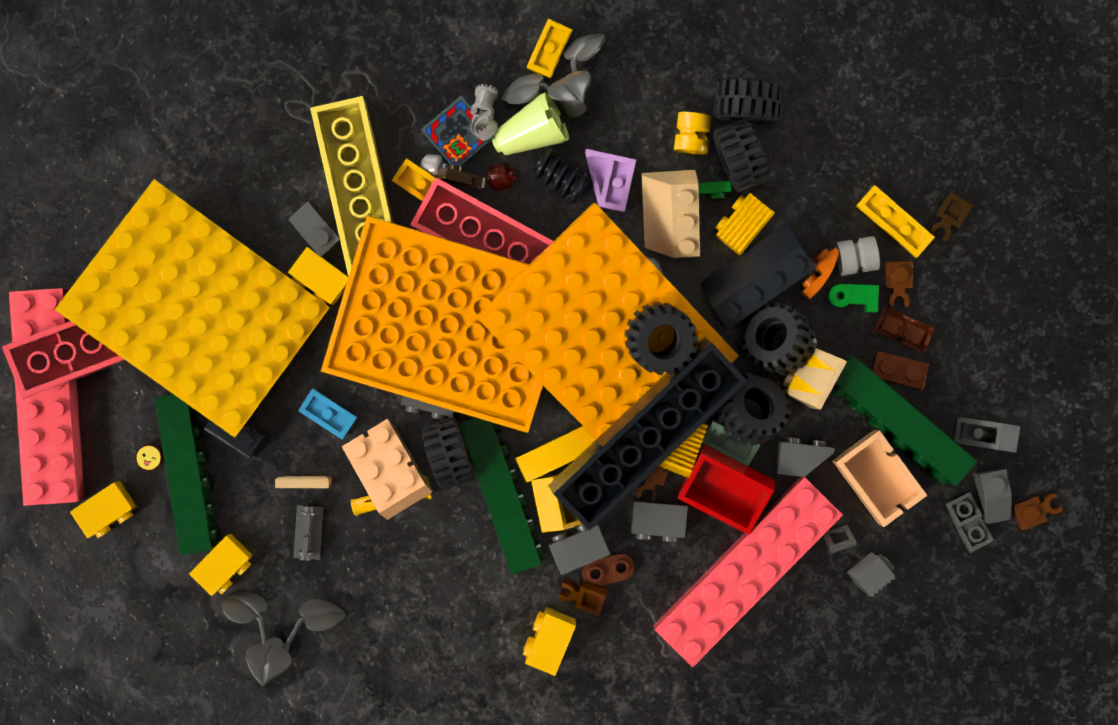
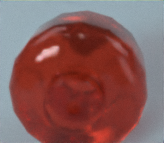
[487,163,515,191]

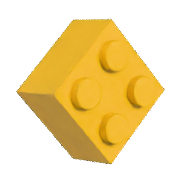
[523,607,576,676]

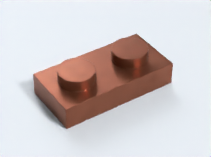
[871,351,929,390]

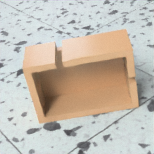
[342,419,432,520]
[832,429,927,527]

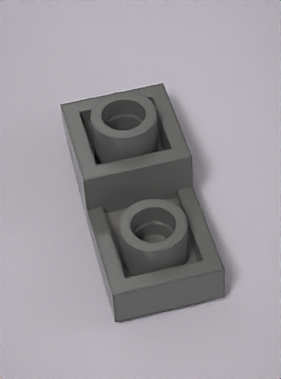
[946,492,994,554]

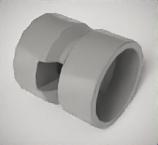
[835,236,880,276]

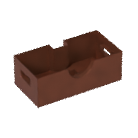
[873,307,935,353]

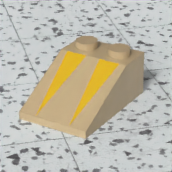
[781,348,847,410]

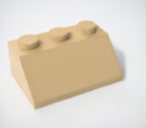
[642,170,700,258]

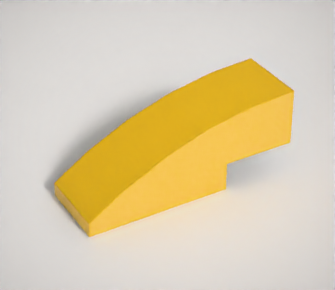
[515,426,596,482]

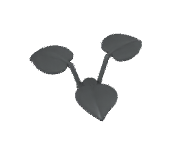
[502,34,605,118]
[221,591,346,686]

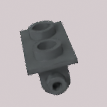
[293,505,324,561]

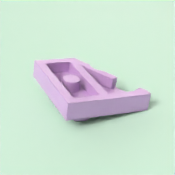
[585,149,636,212]

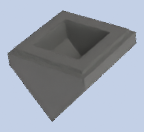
[824,524,857,554]

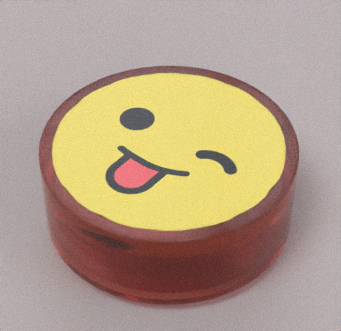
[135,444,164,471]

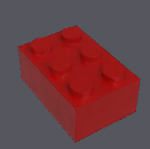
[678,444,775,535]

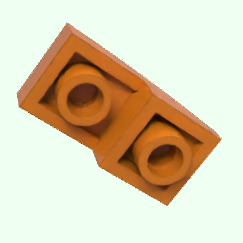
[800,248,839,300]

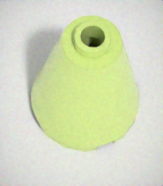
[492,92,569,155]

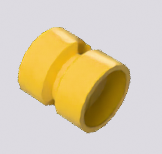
[674,112,712,155]

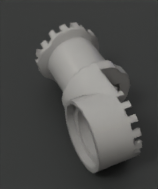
[470,84,498,141]

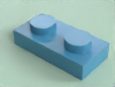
[298,389,358,440]

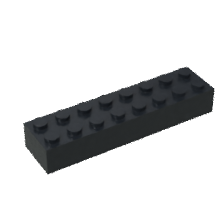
[548,337,747,531]

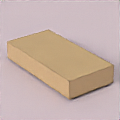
[275,476,332,488]

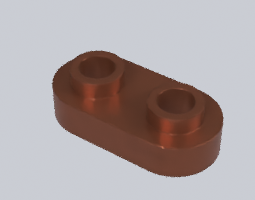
[582,553,634,586]

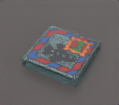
[421,96,495,166]

